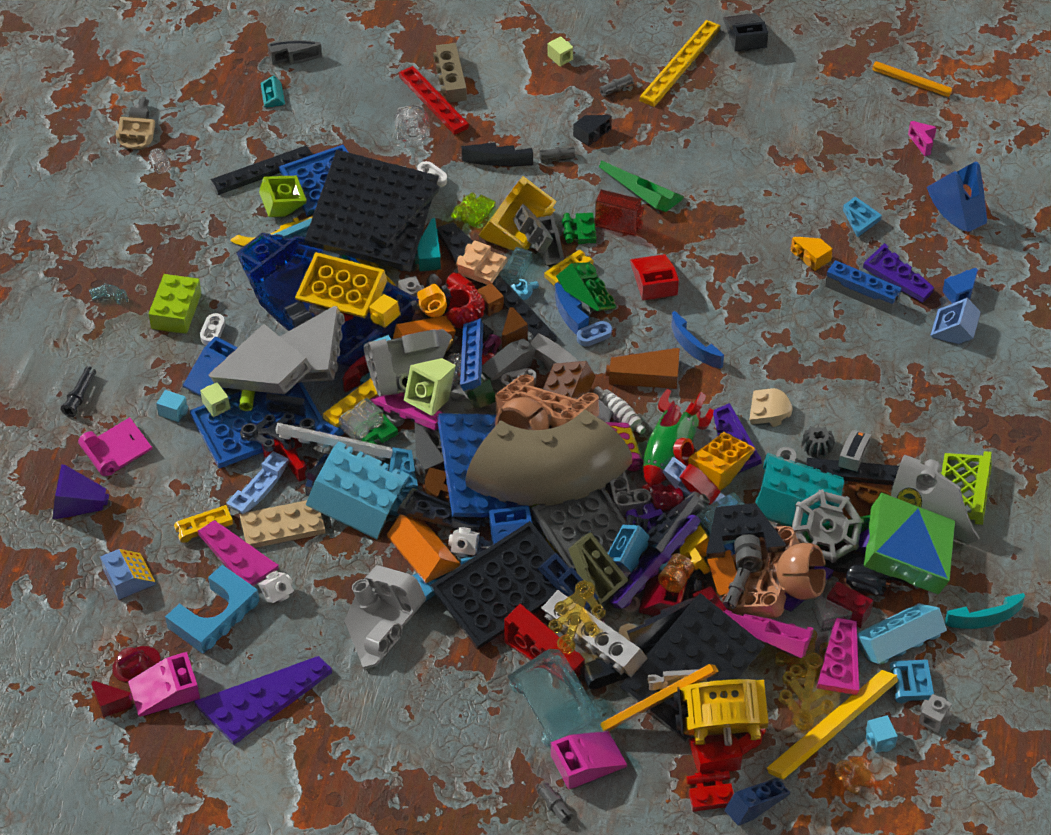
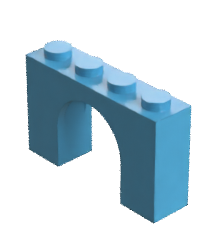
[165,565,259,654]

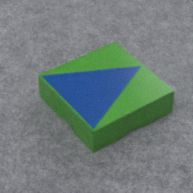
[864,493,955,595]

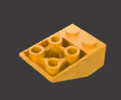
[688,432,755,491]

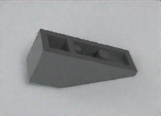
[481,338,536,382]
[415,423,445,480]

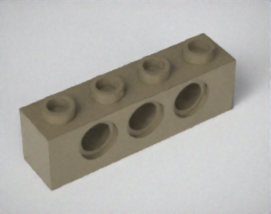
[433,43,467,103]

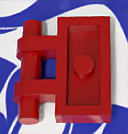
[686,770,734,812]

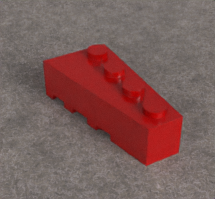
[504,604,585,686]

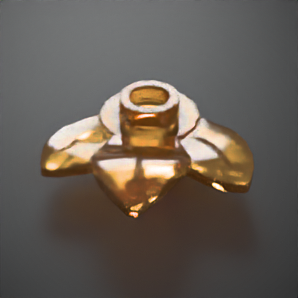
[835,757,876,795]

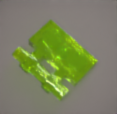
[451,192,496,228]

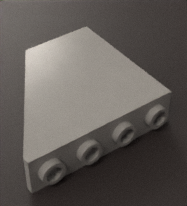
[280,306,344,383]
[209,324,312,394]

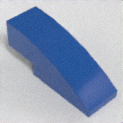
[555,282,589,335]

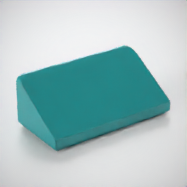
[260,75,285,108]

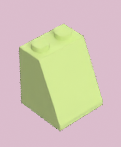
[404,358,456,415]

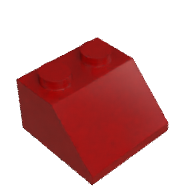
[688,734,742,774]

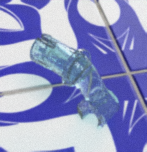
[89,282,128,305]

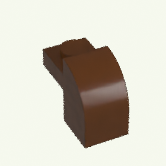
[425,468,450,503]

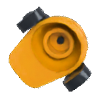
[411,284,452,319]

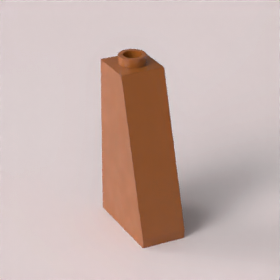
[606,348,680,389]

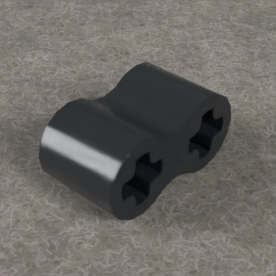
[283,301,313,328]

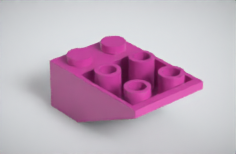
[128,652,200,717]
[551,731,627,790]

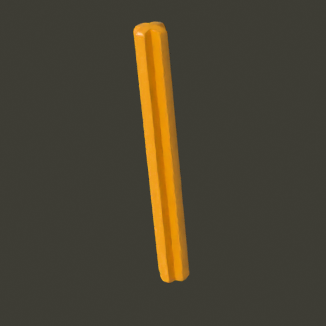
[872,61,952,97]

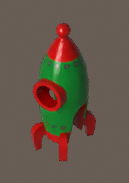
[642,389,714,492]

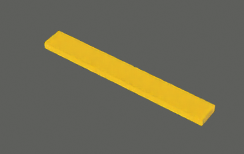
[639,20,721,107]
[767,670,899,780]

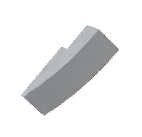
[530,333,578,370]

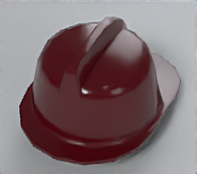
[112,646,160,682]

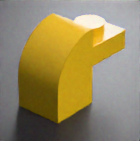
[680,526,711,575]

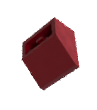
[639,570,688,616]

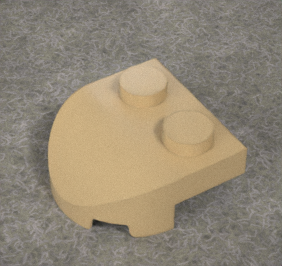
[116,117,155,149]
[749,388,793,427]

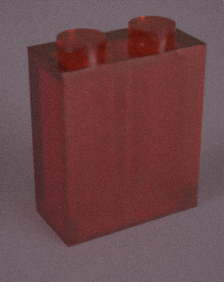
[595,189,644,236]

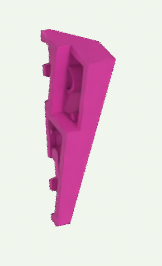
[723,610,814,658]

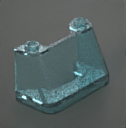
[507,649,602,749]

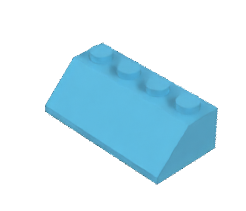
[857,603,947,664]

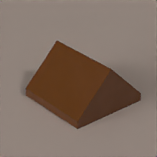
[502,307,528,349]

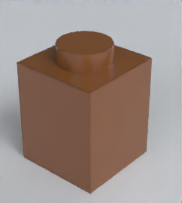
[477,283,504,316]

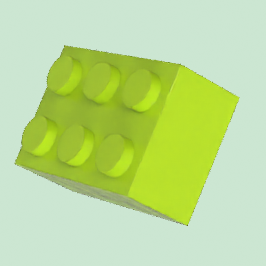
[148,274,202,334]

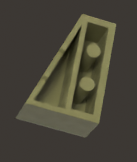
[568,532,628,609]

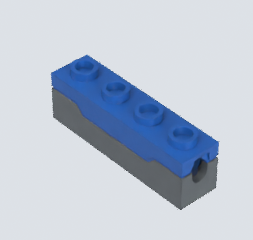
[825,260,902,314]

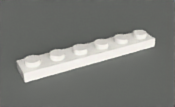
[276,423,393,460]

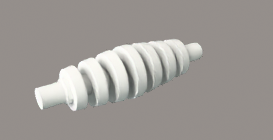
[593,386,646,434]

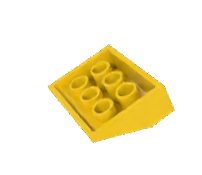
[295,252,387,318]

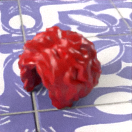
[443,284,485,329]

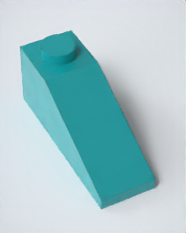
[415,218,441,271]

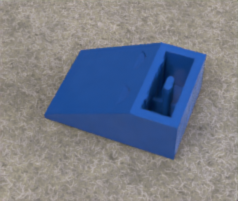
[183,336,238,396]
[489,506,532,544]

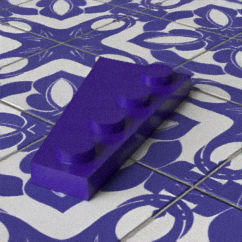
[863,243,934,303]
[713,403,762,473]

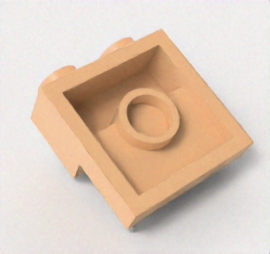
[456,240,507,285]

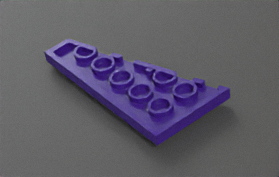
[609,515,701,609]
[194,656,332,745]

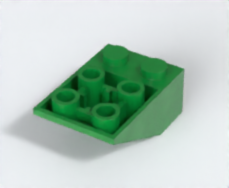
[556,262,617,311]

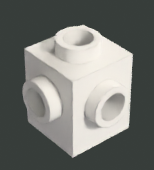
[448,527,480,557]
[258,571,294,603]

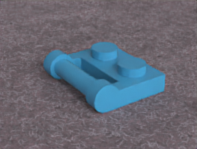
[890,660,934,703]

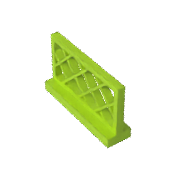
[941,451,992,525]

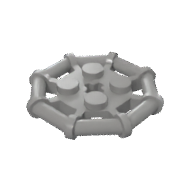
[792,489,864,563]

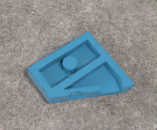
[843,197,882,237]

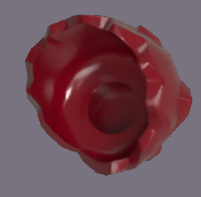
[650,483,683,512]

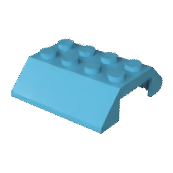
[306,441,410,539]

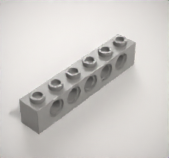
[542,590,647,677]

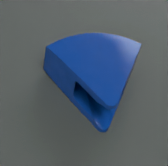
[927,161,987,232]

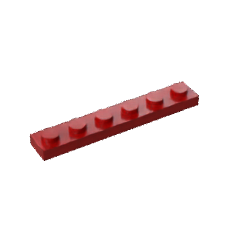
[399,66,469,135]

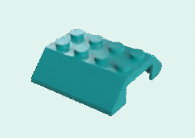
[755,453,844,527]

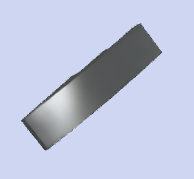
[513,204,553,254]

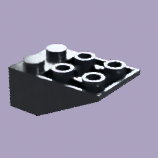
[723,13,769,52]

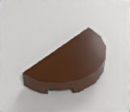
[855,483,892,507]

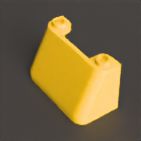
[479,176,557,253]

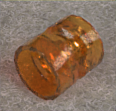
[658,554,695,593]

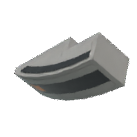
[838,430,872,471]

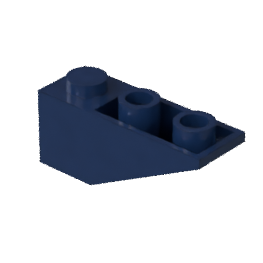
[724,778,791,826]

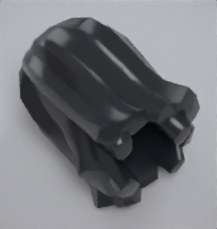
[846,565,888,596]

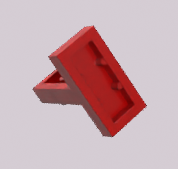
[262,437,307,482]

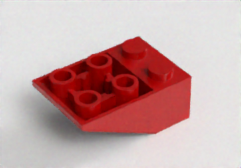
[630,254,679,300]

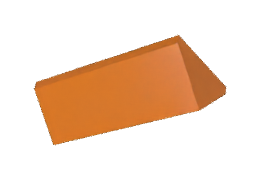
[387,514,461,583]

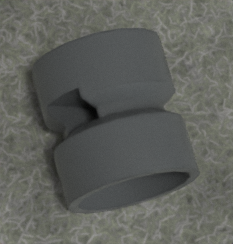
[734,534,763,573]

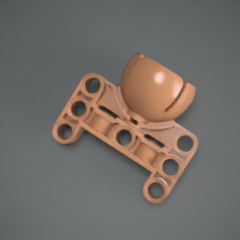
[495,375,599,430]
[722,526,826,619]

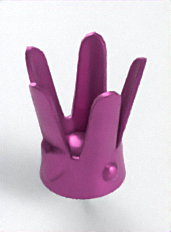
[482,334,502,355]

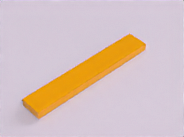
[600,664,719,731]

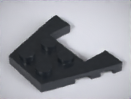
[706,503,786,559]

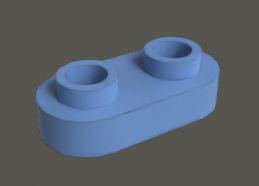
[577,321,612,346]

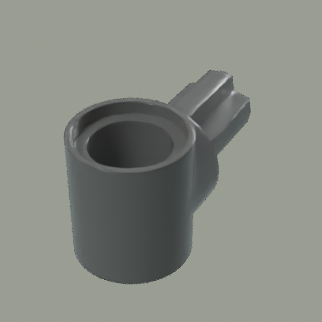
[129,97,149,119]

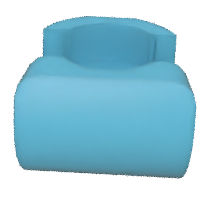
[511,279,539,300]

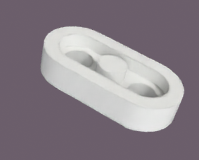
[417,161,447,187]
[200,313,225,345]

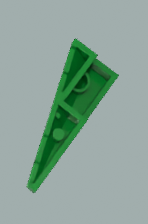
[599,160,684,212]

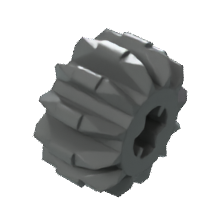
[801,425,835,458]

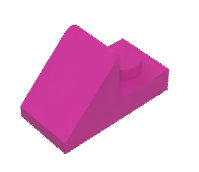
[908,121,937,156]

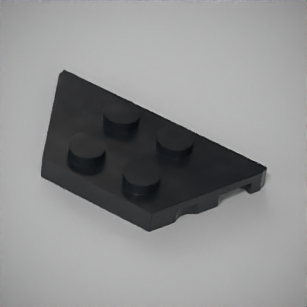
[647,494,700,554]

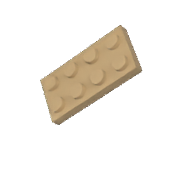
[240,500,325,548]

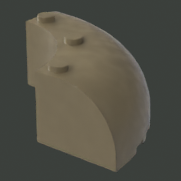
[466,409,632,506]

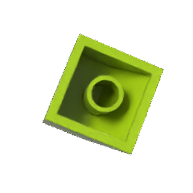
[259,175,307,217]

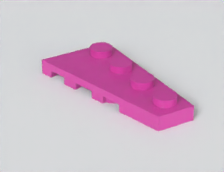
[371,392,442,430]
[198,520,279,586]
[816,618,859,695]

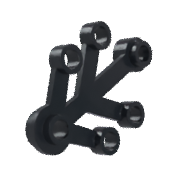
[240,413,316,452]

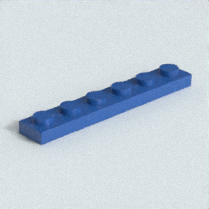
[460,318,483,391]

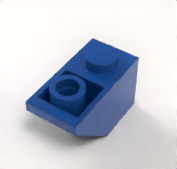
[942,268,978,304]

